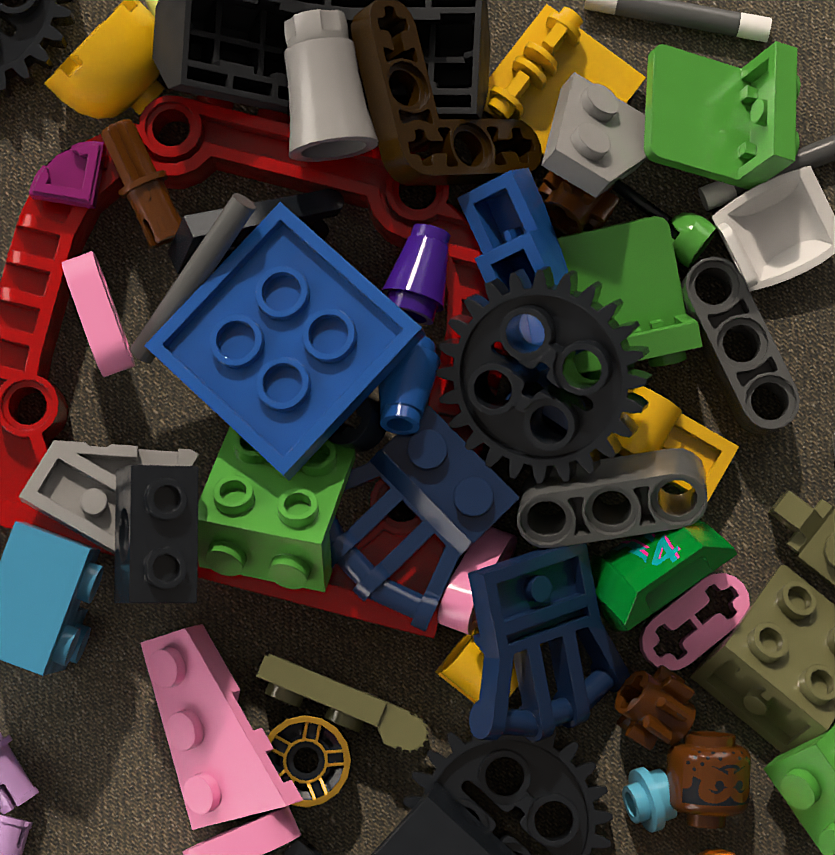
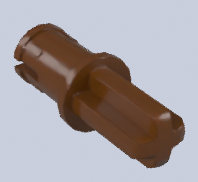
[101,119,182,249]

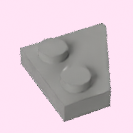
[541,72,648,198]
[19,440,199,555]

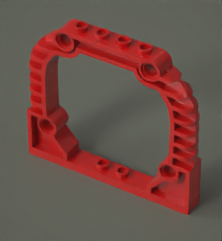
[0,95,507,639]

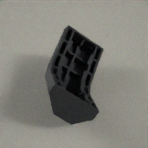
[152,0,491,120]

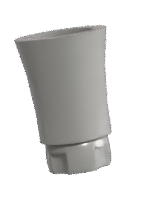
[284,9,379,162]

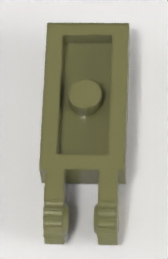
[256,653,429,753]

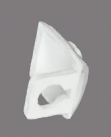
[712,166,835,291]

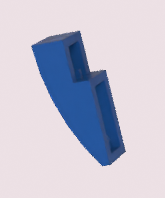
[457,168,585,372]

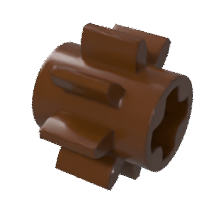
[538,171,620,234]
[615,665,696,751]

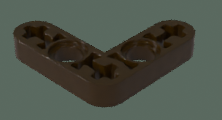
[351,0,542,186]

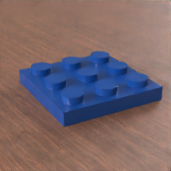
[144,202,426,481]

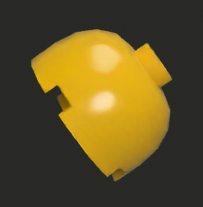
[44,0,165,119]

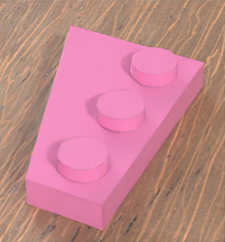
[140,624,303,830]

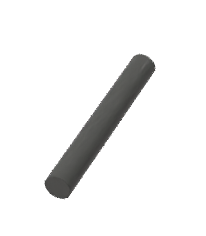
[130,193,256,363]

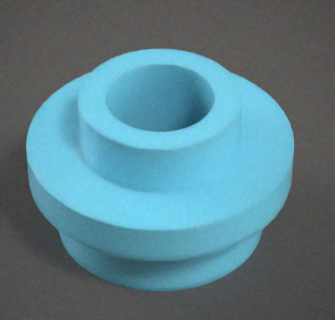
[622,767,677,833]

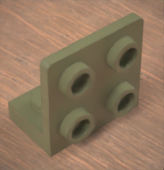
[690,565,835,754]

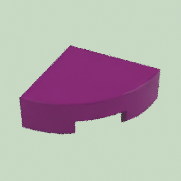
[29,141,107,209]

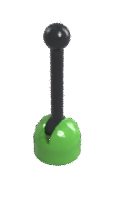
[612,179,717,268]

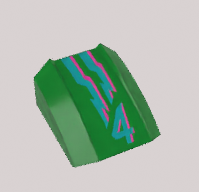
[591,520,737,632]

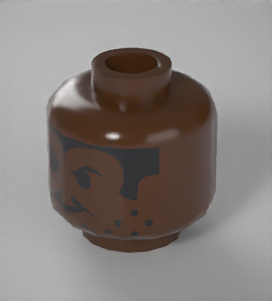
[666,731,751,829]

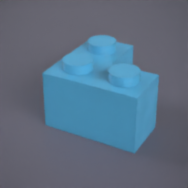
[0,521,104,676]

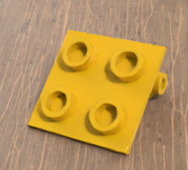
[483,4,646,156]

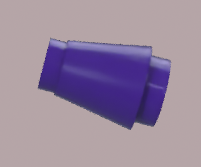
[381,224,450,325]

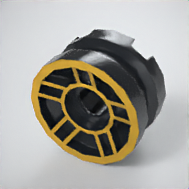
[267,714,352,807]

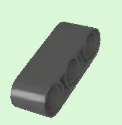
[681,257,800,436]
[517,448,707,548]

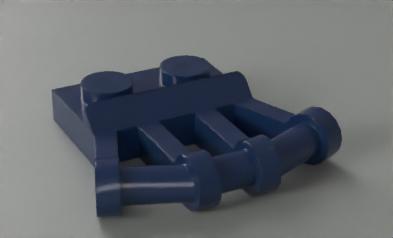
[329,405,520,632]
[468,543,630,742]

